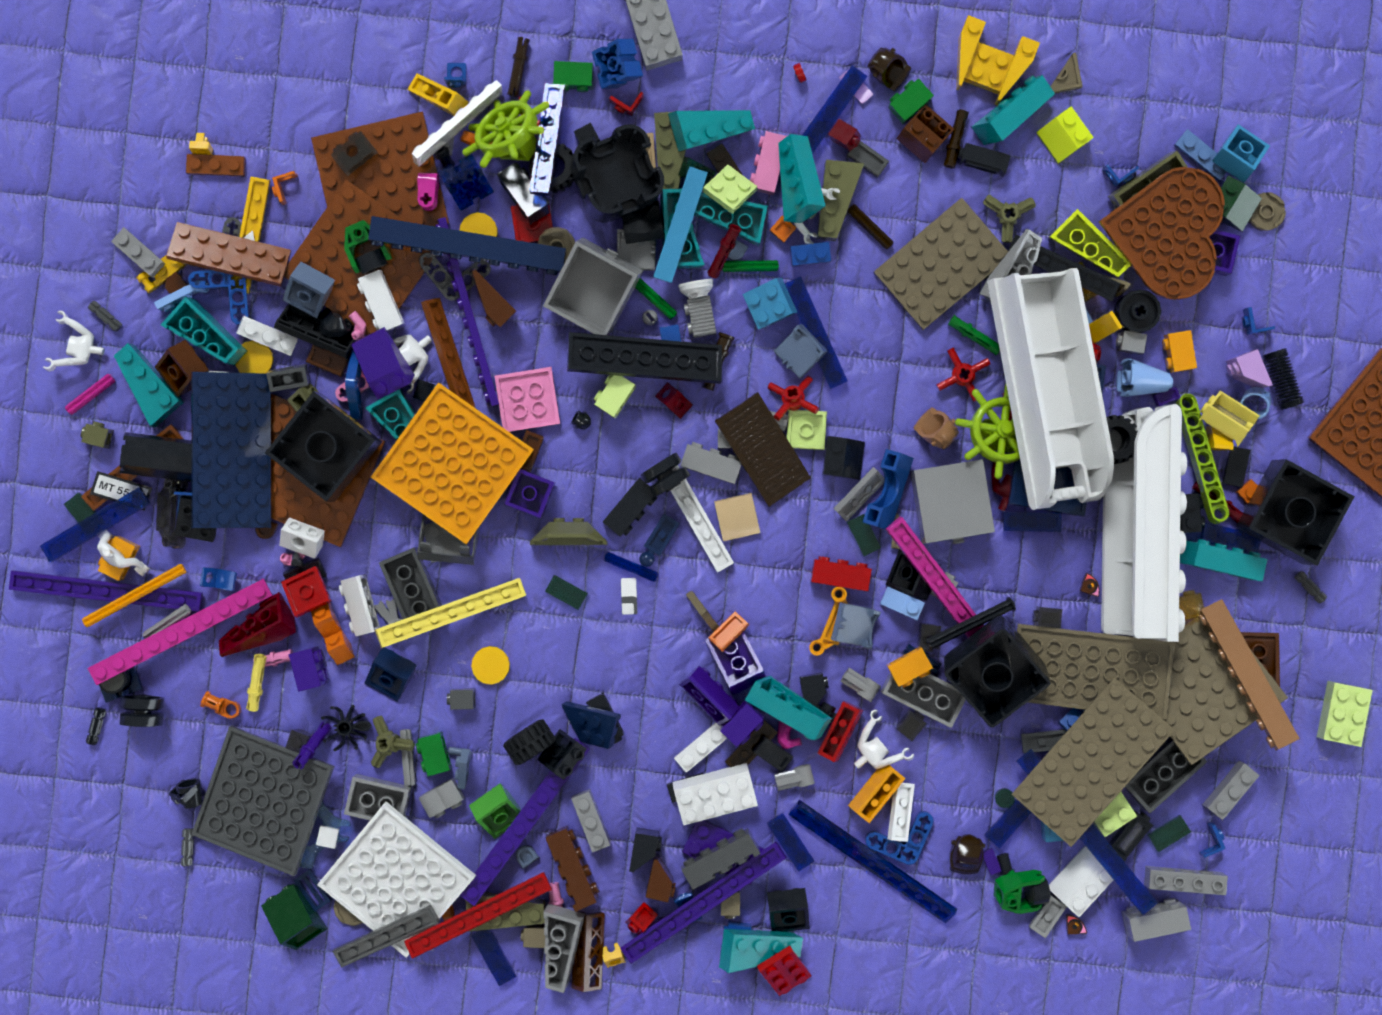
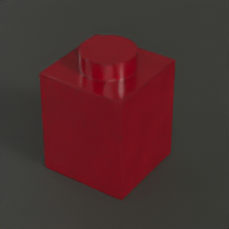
[828,119,861,152]

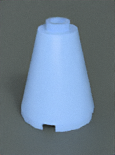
[1116,358,1173,397]

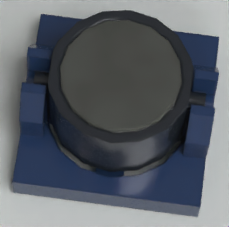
[99,666,143,703]

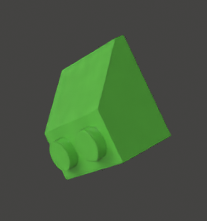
[469,783,521,839]

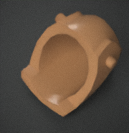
[913,407,959,450]

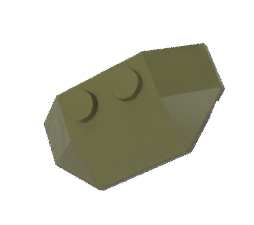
[530,518,608,545]

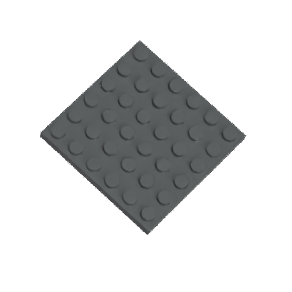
[191,726,335,876]

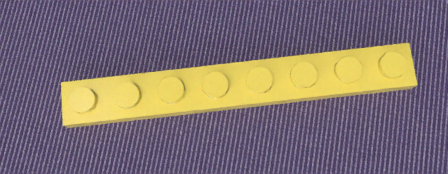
[375,578,526,648]

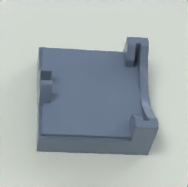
[774,324,828,379]
[831,602,881,649]

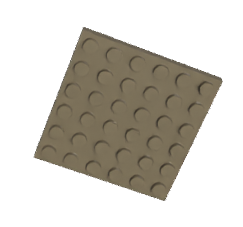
[1163,617,1288,766]

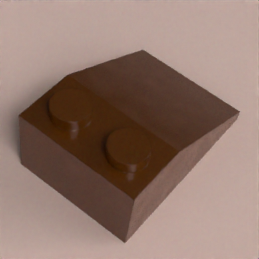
[471,268,516,327]
[1241,632,1280,687]

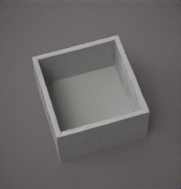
[543,238,643,335]
[910,459,995,544]

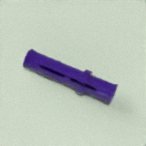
[292,722,331,770]

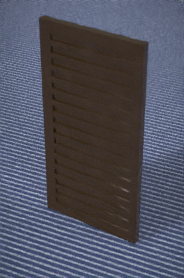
[715,392,811,507]

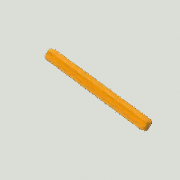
[82,564,186,627]

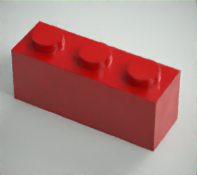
[810,556,872,591]
[817,701,864,762]

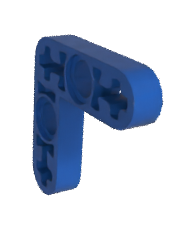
[188,270,249,325]
[345,349,363,420]
[865,811,933,865]

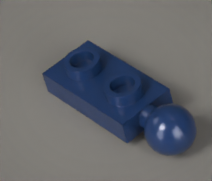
[639,514,680,567]

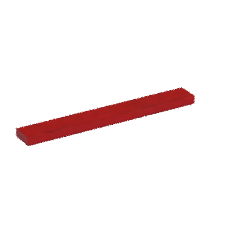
[404,872,552,959]

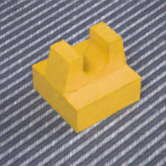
[189,133,213,155]
[602,943,626,968]

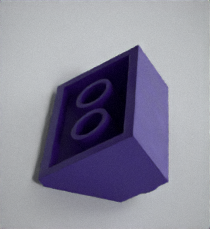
[679,666,739,726]

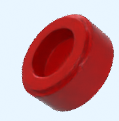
[793,62,807,83]

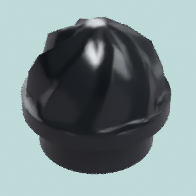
[571,410,591,430]

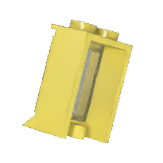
[1199,391,1260,447]

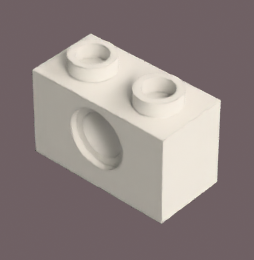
[279,518,325,559]

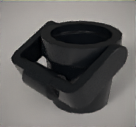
[169,778,203,809]

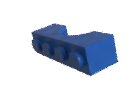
[863,449,914,530]

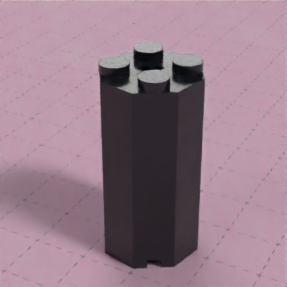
[120,432,192,482]

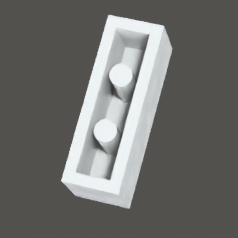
[357,270,404,331]

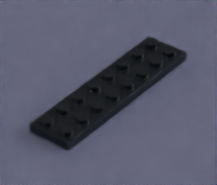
[567,332,722,384]

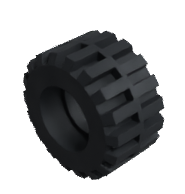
[529,141,574,193]
[1106,415,1138,464]
[503,719,556,765]

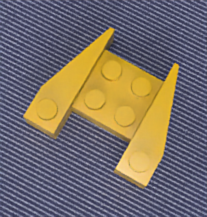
[956,15,1040,105]

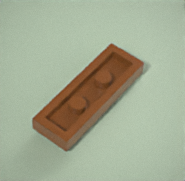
[186,154,246,177]

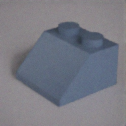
[283,262,335,318]

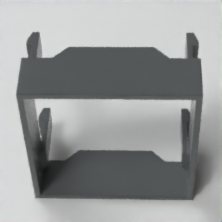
[417,514,480,565]

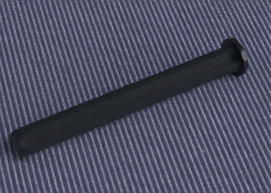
[926,597,1016,649]

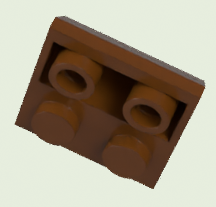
[896,104,954,163]

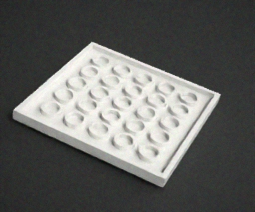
[317,802,476,957]

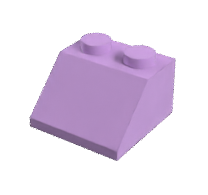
[1226,349,1273,388]

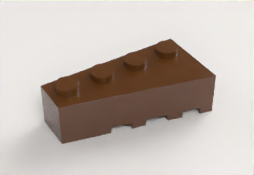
[545,825,600,912]

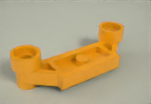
[809,586,848,656]

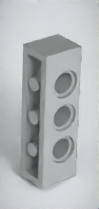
[1144,866,1228,895]

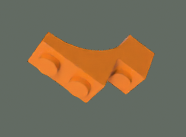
[311,603,355,665]

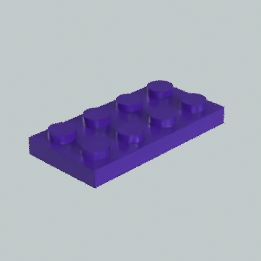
[682,820,765,885]

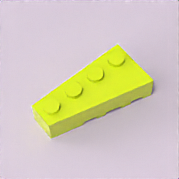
[1048,209,1131,278]

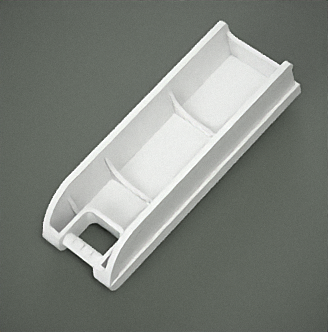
[987,268,1114,510]
[1101,404,1187,642]

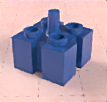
[592,39,643,89]

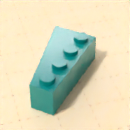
[694,192,768,246]
[719,929,803,973]

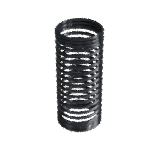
[1262,348,1305,410]

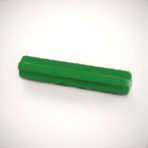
[722,260,779,272]
[635,278,677,320]

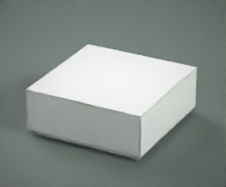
[316,825,340,849]

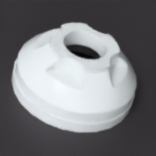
[678,279,713,299]

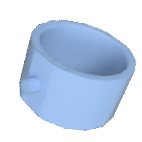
[1241,387,1271,419]

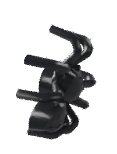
[321,705,372,751]

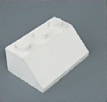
[339,574,380,636]
[1049,845,1118,917]

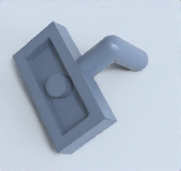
[448,747,471,789]

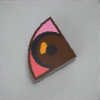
[1079,573,1100,597]
[1066,914,1087,935]

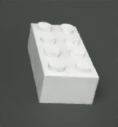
[673,763,758,826]

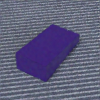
[1153,387,1180,407]
[983,848,1001,875]

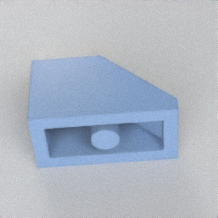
[880,586,925,620]

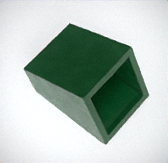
[261,884,328,950]

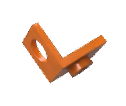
[272,171,298,205]

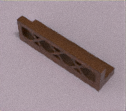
[572,911,605,992]

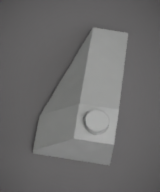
[980,229,1042,301]

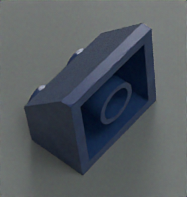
[364,647,417,702]

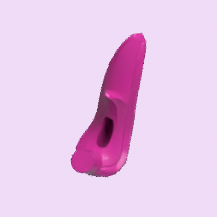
[778,720,802,749]

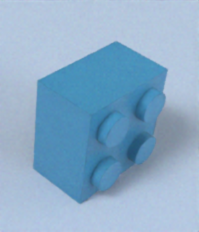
[1212,124,1270,183]
[743,278,798,329]

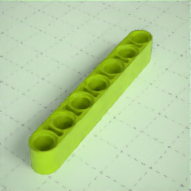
[1176,394,1229,524]

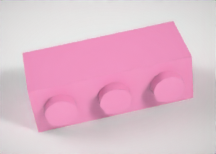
[750,131,787,195]

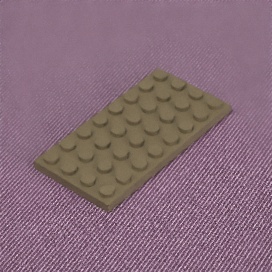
[1017,624,1175,719]
[1012,678,1175,847]

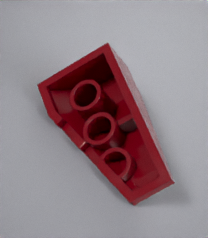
[219,592,296,657]

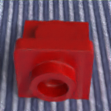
[625,902,658,935]

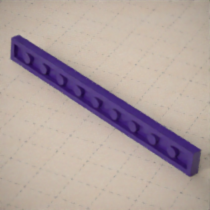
[435,217,499,406]
[9,570,203,612]
[460,738,590,906]
[620,842,787,964]

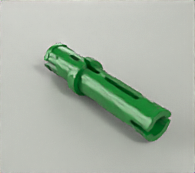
[948,315,1000,356]

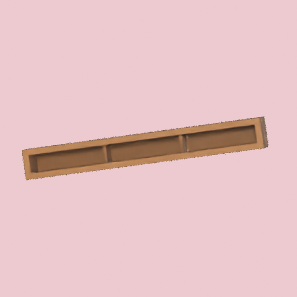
[1198,599,1300,751]

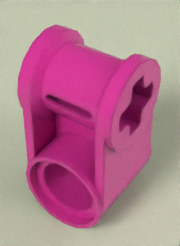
[417,173,439,211]

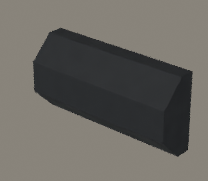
[274,303,356,359]

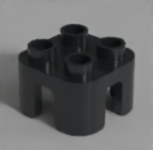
[570,124,664,223]

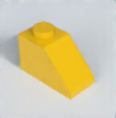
[1206,426,1234,451]

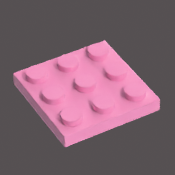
[494,367,561,432]

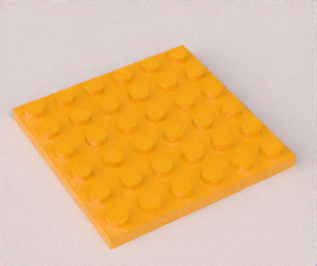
[371,382,534,545]

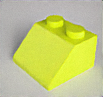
[1036,106,1094,164]

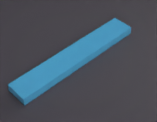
[653,166,708,284]

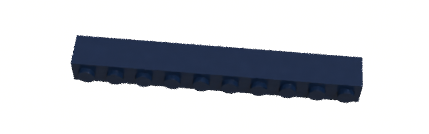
[368,216,566,275]

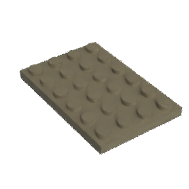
[873,198,1008,330]

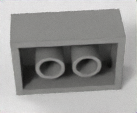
[344,774,412,820]
[1121,898,1191,942]

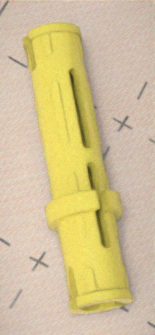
[246,654,267,712]

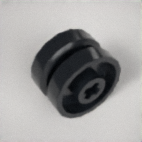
[1113,290,1161,333]
[641,453,690,498]
[120,695,164,727]

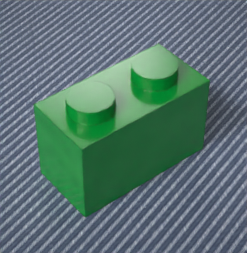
[553,61,594,92]
[888,78,934,124]
[416,731,452,776]

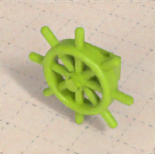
[462,90,549,168]
[955,384,1020,479]

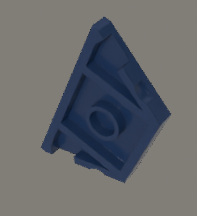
[562,701,621,749]

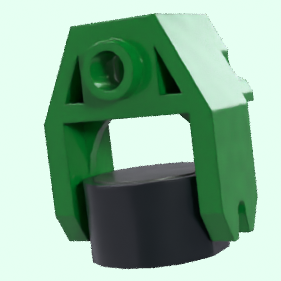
[344,220,392,274]
[993,870,1050,914]

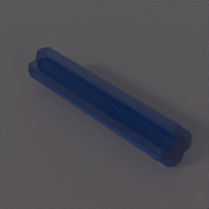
[604,552,659,582]

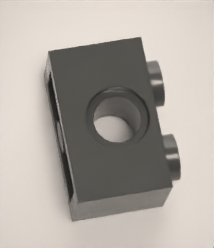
[266,364,311,392]

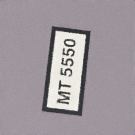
[90,471,152,511]

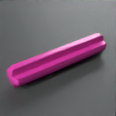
[65,374,115,415]

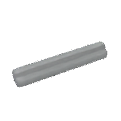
[142,604,191,639]
[400,729,416,786]

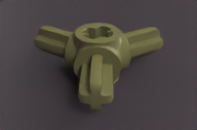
[983,195,1036,243]
[371,715,415,768]

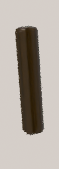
[848,204,894,249]

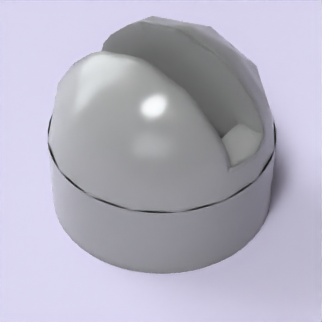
[642,310,658,326]

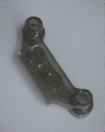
[156,479,188,549]

